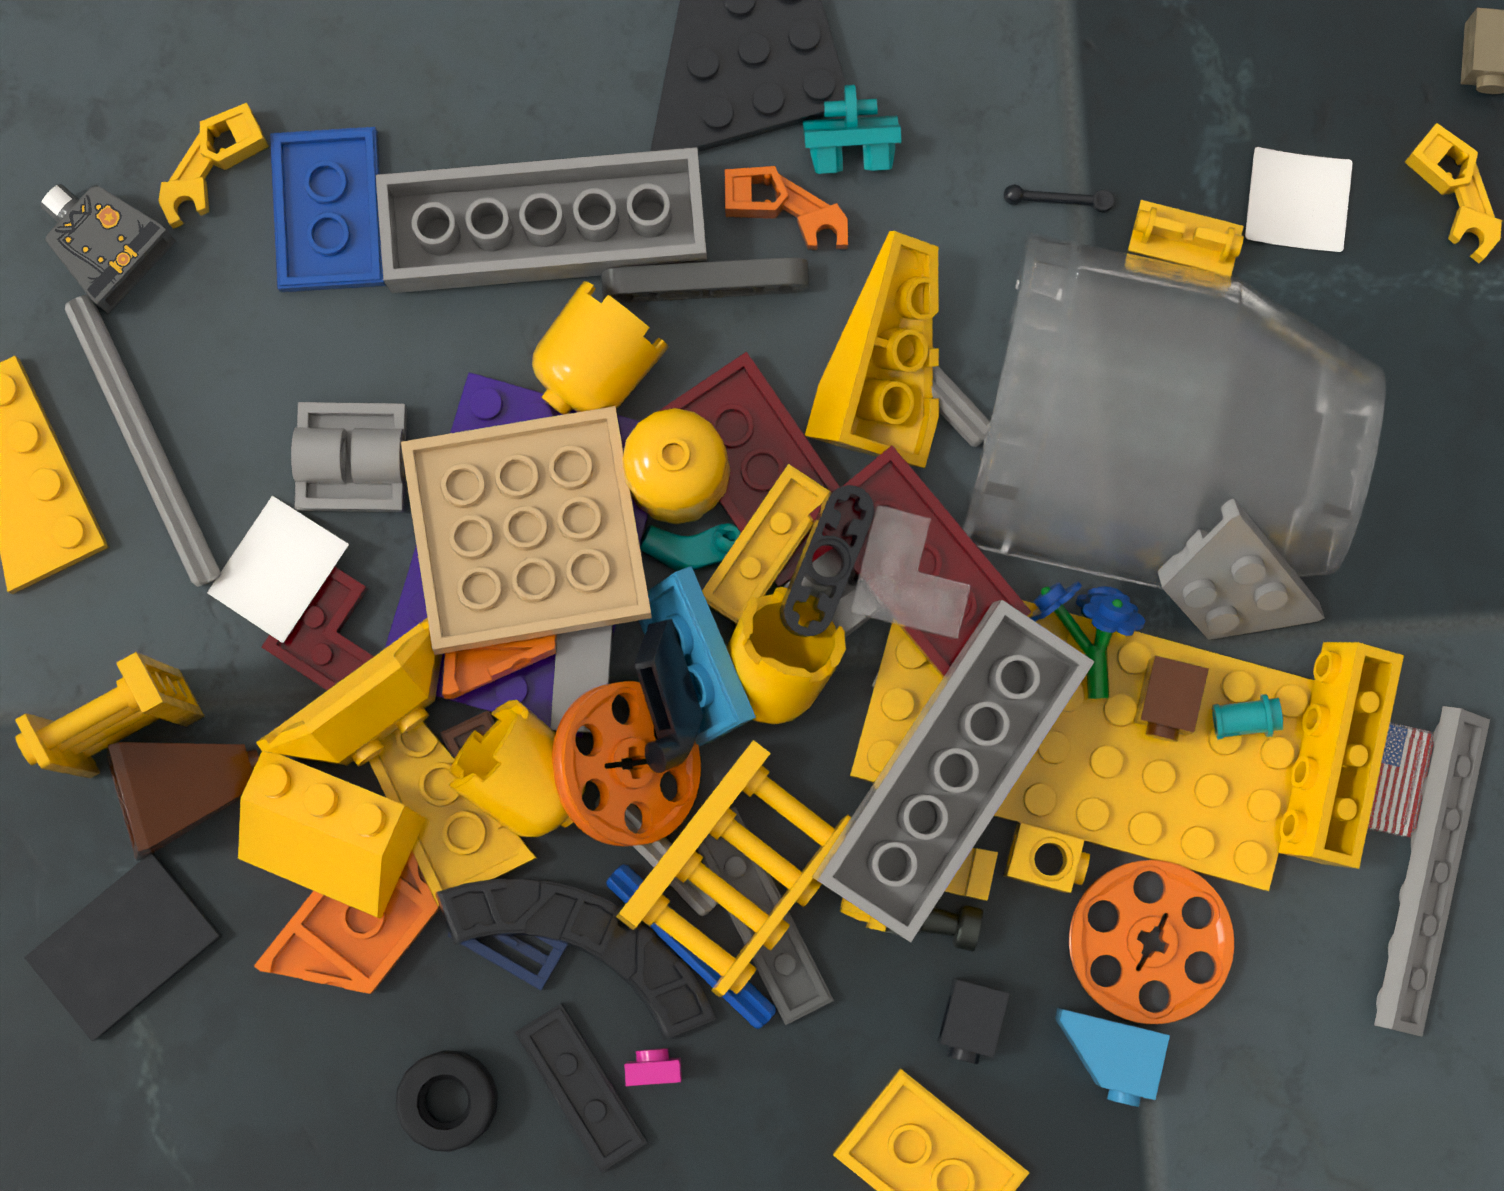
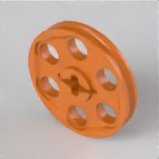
[552,681,701,846]
[1069,860,1234,1024]

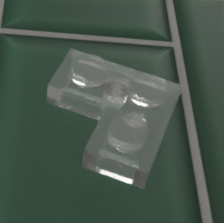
[849,505,971,639]

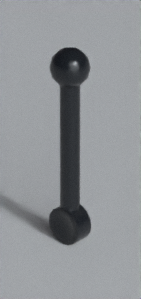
[1003,184,1114,213]

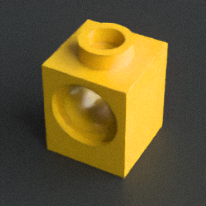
[1003,823,1090,893]

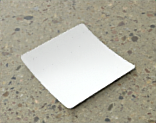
[1245,147,1353,252]

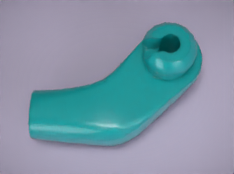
[639,523,741,571]

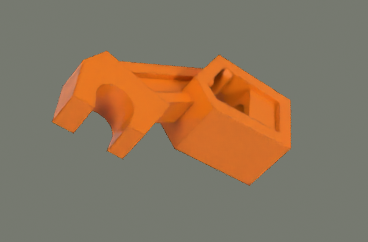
[725,166,848,250]

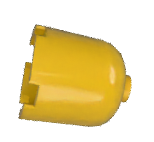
[532,281,669,415]
[622,408,730,524]
[727,587,846,724]
[449,700,586,837]

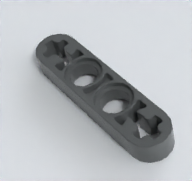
[601,258,810,303]

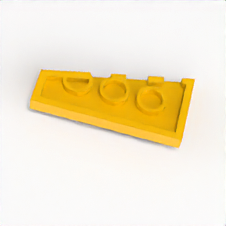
[0,356,109,594]
[369,721,537,906]

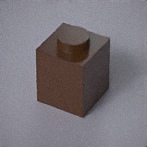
[1134,656,1209,742]

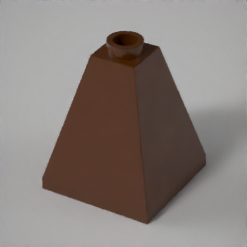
[107,742,259,861]

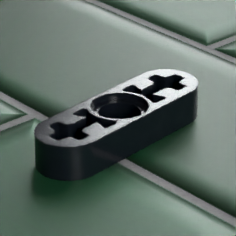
[780,485,874,637]

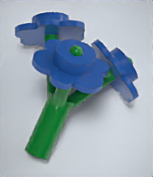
[1029,581,1145,699]

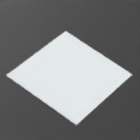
[207,496,349,643]

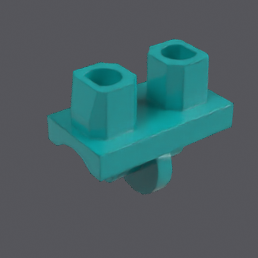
[803,85,901,174]

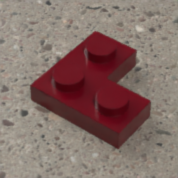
[261,567,374,691]

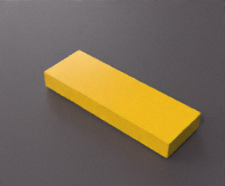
[702,464,830,625]

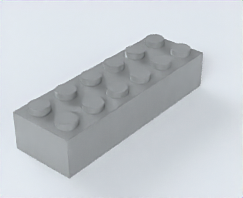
[376,147,707,293]
[812,600,1095,942]

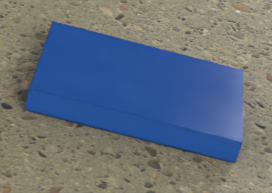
[270,127,386,292]

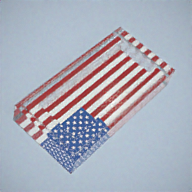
[1368,723,1434,839]

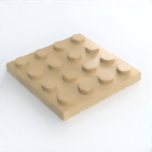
[401,406,652,655]

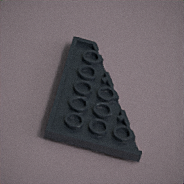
[651,0,846,152]

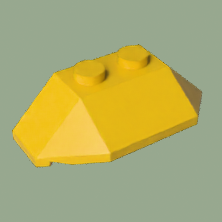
[256,617,442,767]

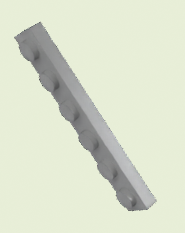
[1374,706,1490,1037]

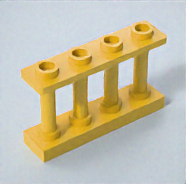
[15,652,205,778]
[616,740,851,997]

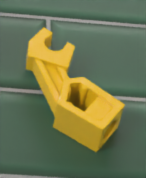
[158,103,269,229]
[1405,123,1502,263]

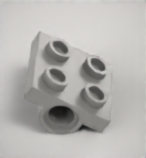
[291,402,407,512]

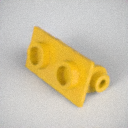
[1128,200,1244,277]

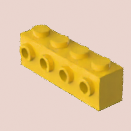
[1278,642,1404,869]

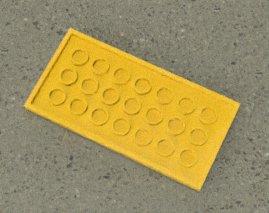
[850,600,1315,891]

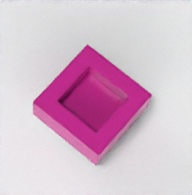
[624,1048,682,1086]

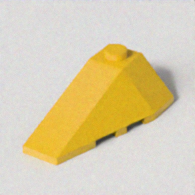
[805,231,939,468]

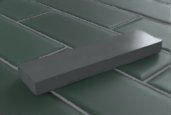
[696,807,834,1025]

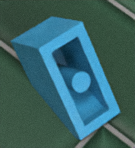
[1055,1008,1170,1107]

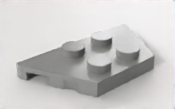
[1158,498,1325,640]

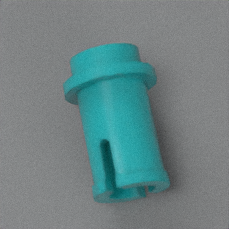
[1212,694,1283,740]

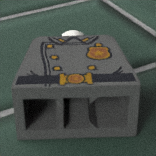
[40,184,176,314]

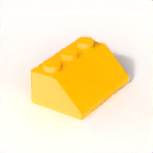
[238,751,425,919]

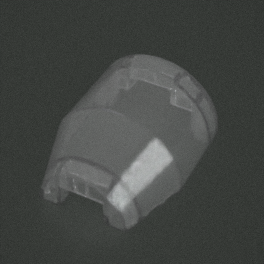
[961,232,1386,590]

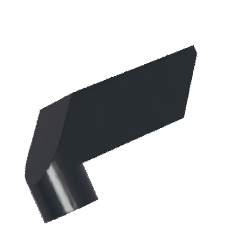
[634,618,703,773]

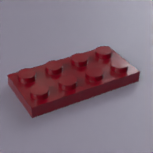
[659,352,840,588]
[808,445,1031,678]

